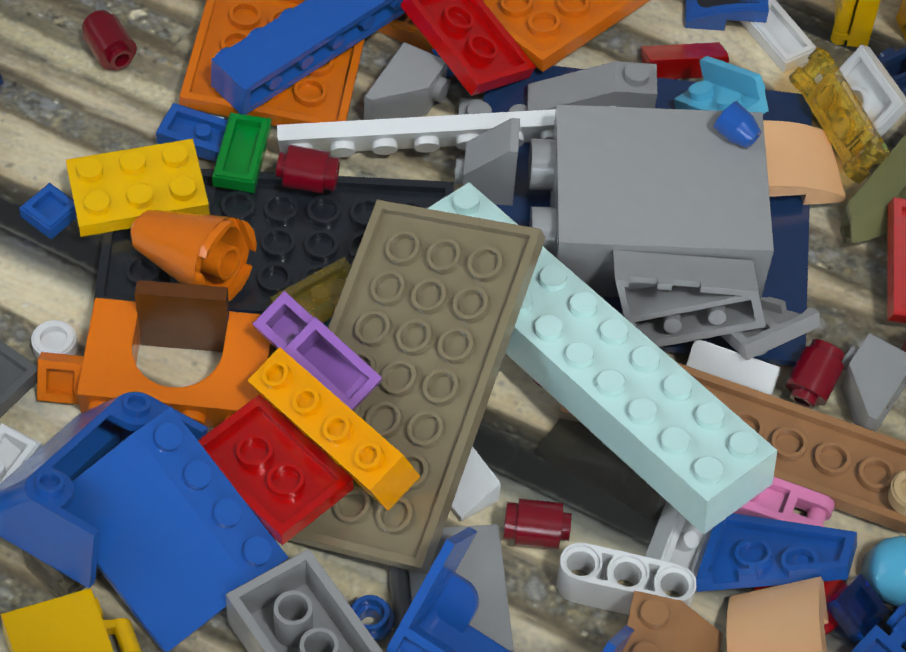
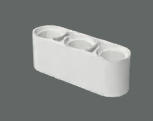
[556,543,697,615]

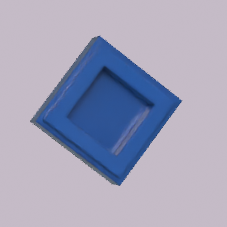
[19,183,77,239]

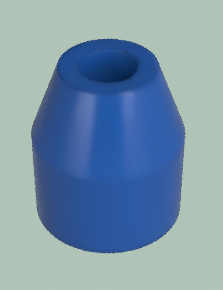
[713,101,762,148]

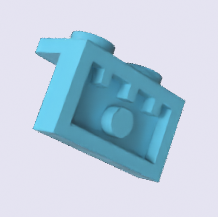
[674,56,769,114]

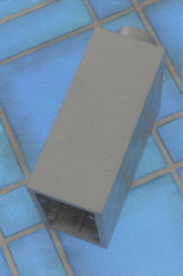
[528,104,774,297]

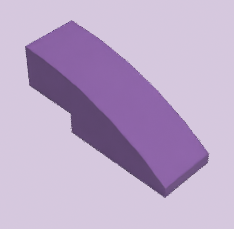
[253,291,383,411]

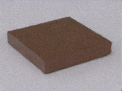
[135,280,229,352]

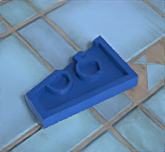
[696,513,857,592]

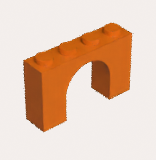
[77,298,274,428]

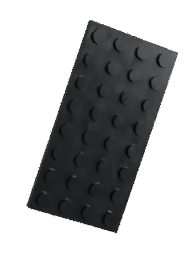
[94,169,454,322]

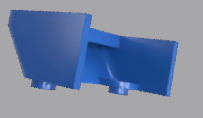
[0,392,208,588]
[386,526,634,652]

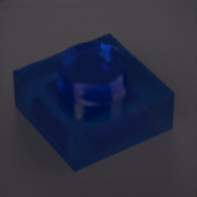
[826,573,889,643]

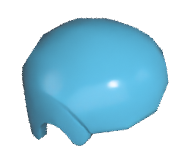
[860,535,906,607]

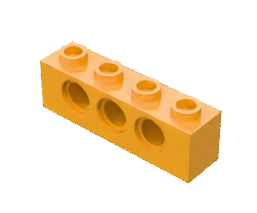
[247,347,421,511]

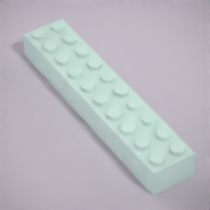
[427,182,777,535]

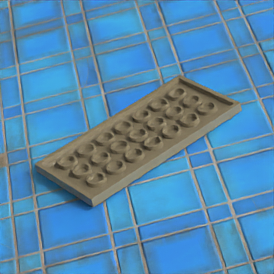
[272,200,546,575]

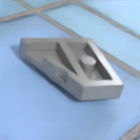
[721,297,821,360]

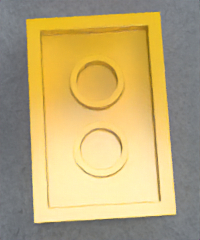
[66,139,210,237]

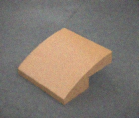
[763,120,846,205]
[726,576,828,652]

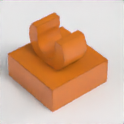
[37,352,84,405]

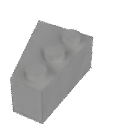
[613,250,766,347]

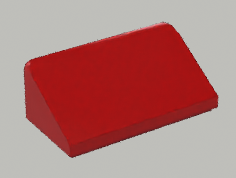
[640,42,729,79]

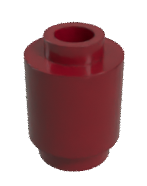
[82,10,137,70]
[276,145,340,194]
[785,339,845,409]
[503,498,572,550]

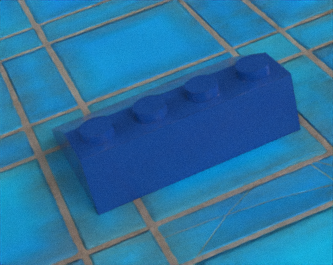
[64,407,289,652]

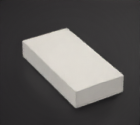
[740,0,818,73]

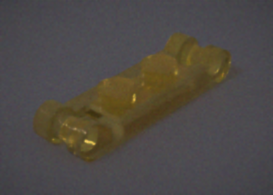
[789,47,890,184]

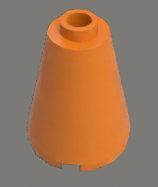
[130,210,257,301]

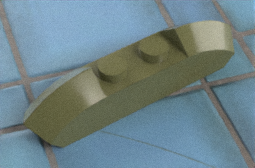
[840,134,906,243]

